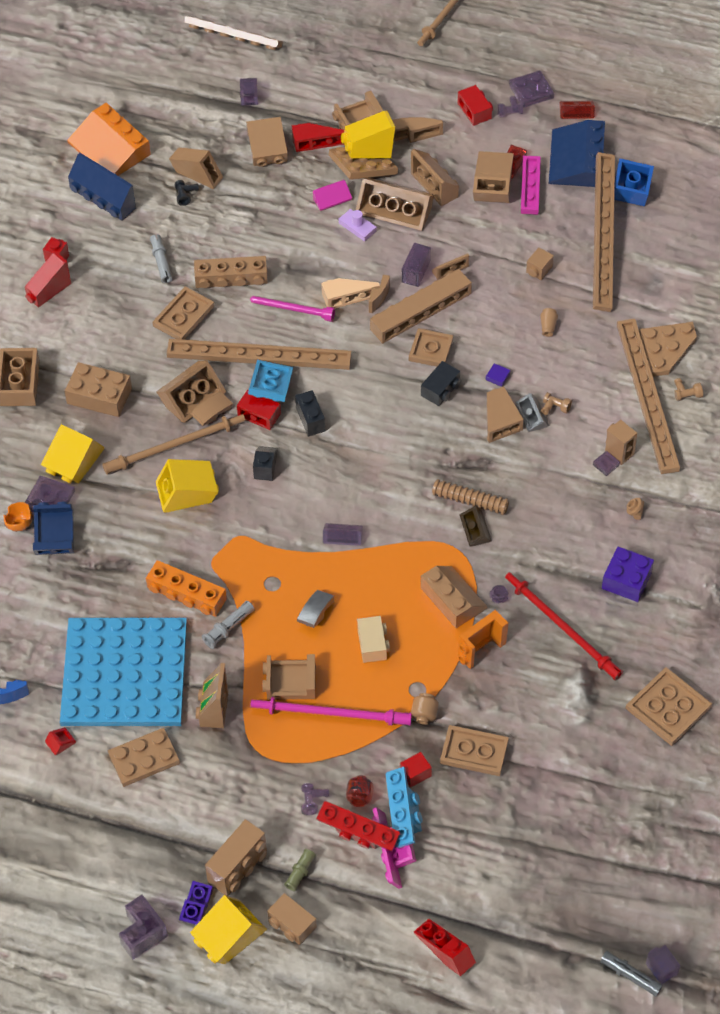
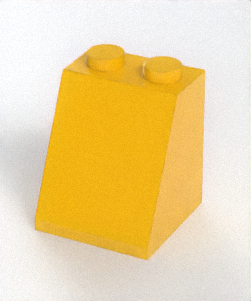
[341,111,395,158]
[41,424,105,484]
[156,459,219,513]
[190,895,267,964]

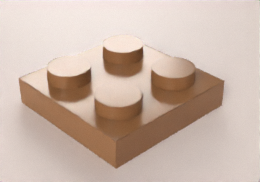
[409,328,453,367]

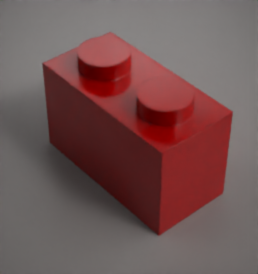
[457,85,493,126]
[237,390,281,430]

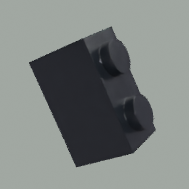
[421,361,461,406]
[295,390,326,437]

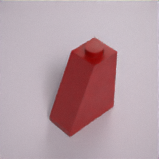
[25,251,71,308]

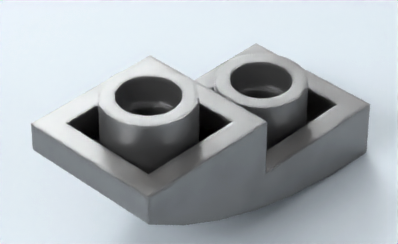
[297,590,334,628]

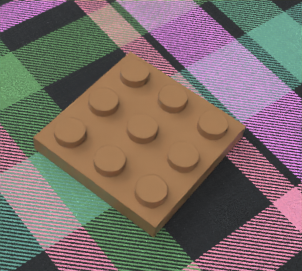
[626,667,712,746]

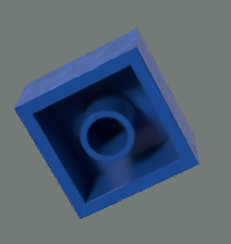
[614,159,654,207]

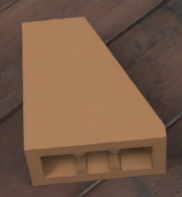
[169,147,223,189]
[486,386,523,443]

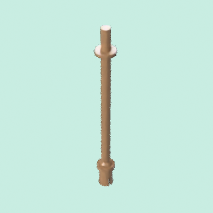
[417,0,458,46]
[102,414,245,475]

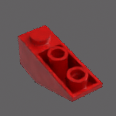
[414,919,476,976]

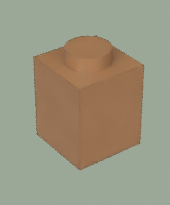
[526,247,554,280]

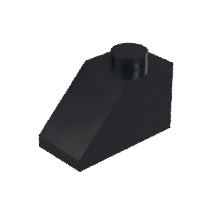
[253,446,278,481]

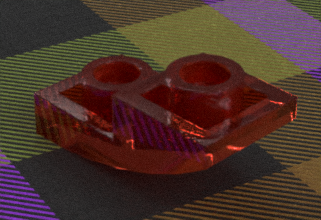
[507,145,527,179]

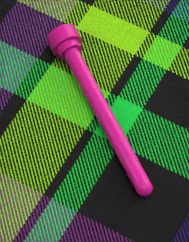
[250,296,335,322]

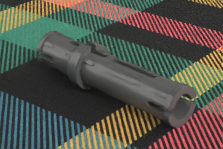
[600,950,663,997]

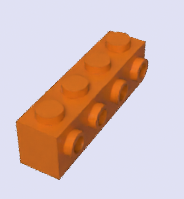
[146,560,227,617]

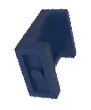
[33,501,74,555]

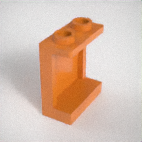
[457,610,509,669]

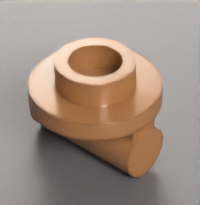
[627,498,644,520]

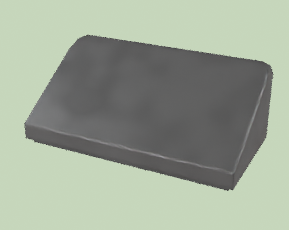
[515,393,549,432]

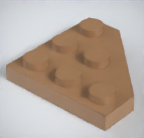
[329,147,398,180]
[639,322,697,377]

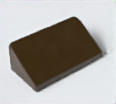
[459,506,492,547]

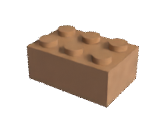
[0,348,40,406]
[65,362,132,417]
[205,819,267,896]

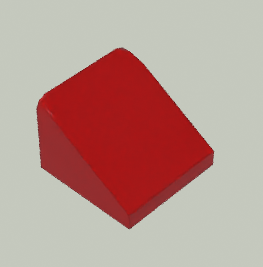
[45,727,76,755]

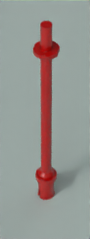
[505,572,623,681]

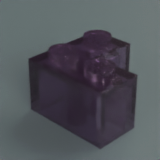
[119,894,168,960]

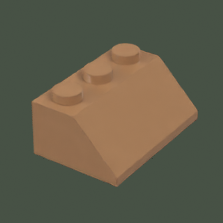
[411,149,459,206]
[156,361,226,423]
[421,566,487,628]

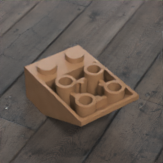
[473,151,514,203]

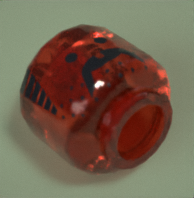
[346,775,374,807]

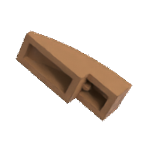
[392,117,443,143]

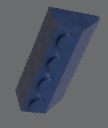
[68,153,136,221]

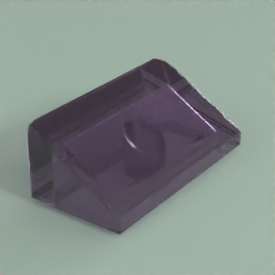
[323,523,363,546]

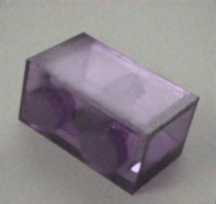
[402,243,431,287]

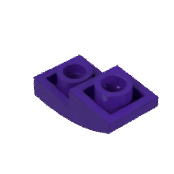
[179,881,214,925]

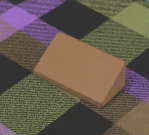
[432,253,469,280]

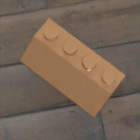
[356,178,434,231]

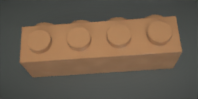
[194,256,268,288]

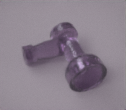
[498,96,523,117]
[301,783,329,815]

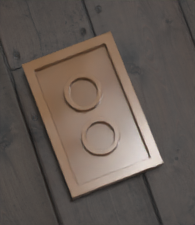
[152,286,214,340]
[440,725,509,776]
[107,728,180,787]

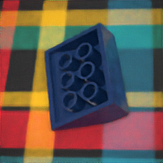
[548,120,605,187]

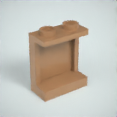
[332,91,384,130]
[246,117,288,167]
[262,654,316,700]

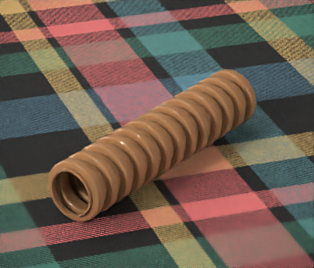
[432,479,509,515]

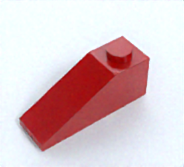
[291,123,344,152]

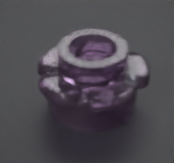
[489,585,509,604]

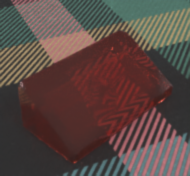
[559,101,595,119]

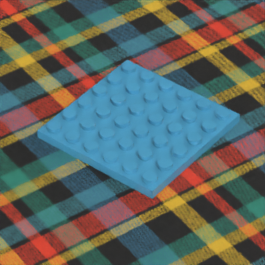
[60,618,187,726]

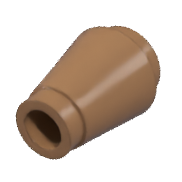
[540,308,558,337]

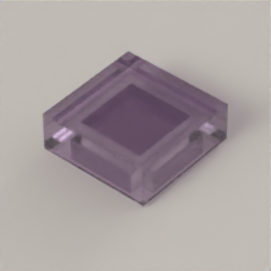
[593,451,620,476]

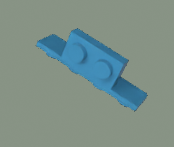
[386,767,423,848]

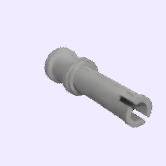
[202,601,255,649]

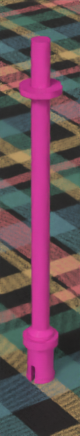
[251,696,412,726]

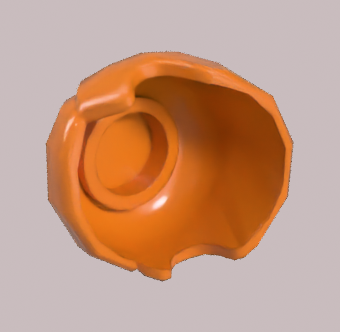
[3,502,33,531]

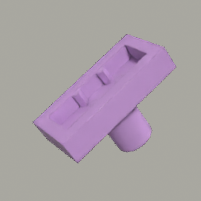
[338,209,377,242]

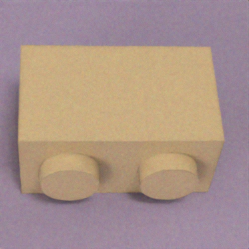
[357,616,390,663]

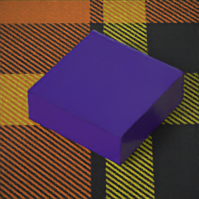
[486,363,510,387]

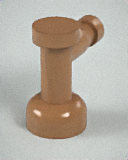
[674,378,703,401]
[541,392,572,415]

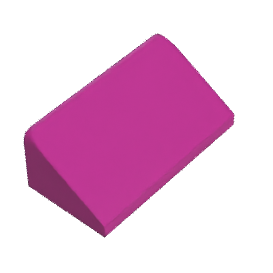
[313,180,352,211]

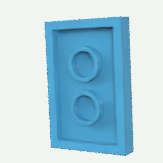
[248,360,293,402]

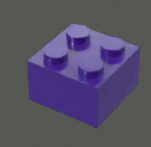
[602,546,654,602]

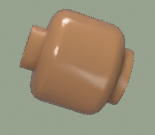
[411,693,439,725]

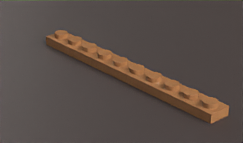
[593,152,615,312]
[617,319,680,474]
[167,339,351,370]

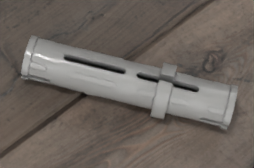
[150,234,172,283]

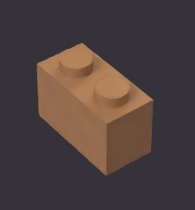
[605,420,637,465]
[267,893,317,945]

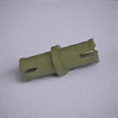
[284,849,316,891]

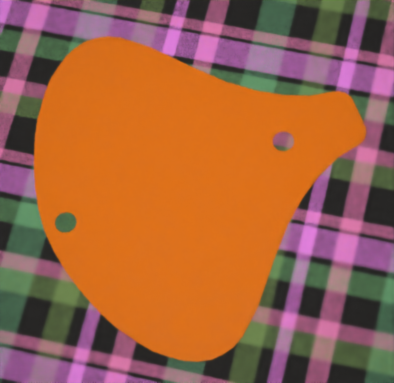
[211,536,477,763]

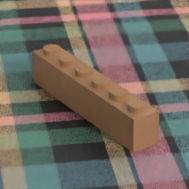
[370,269,472,344]

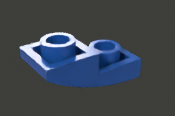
[0,680,29,705]

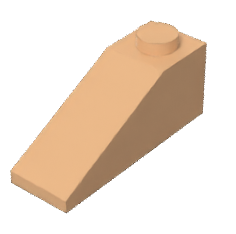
[321,278,380,308]

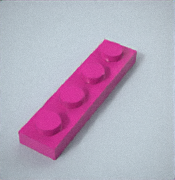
[521,156,541,214]

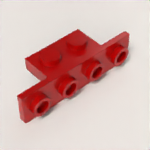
[316,801,400,852]

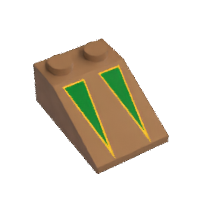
[196,663,229,728]

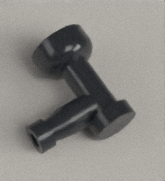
[174,180,199,206]

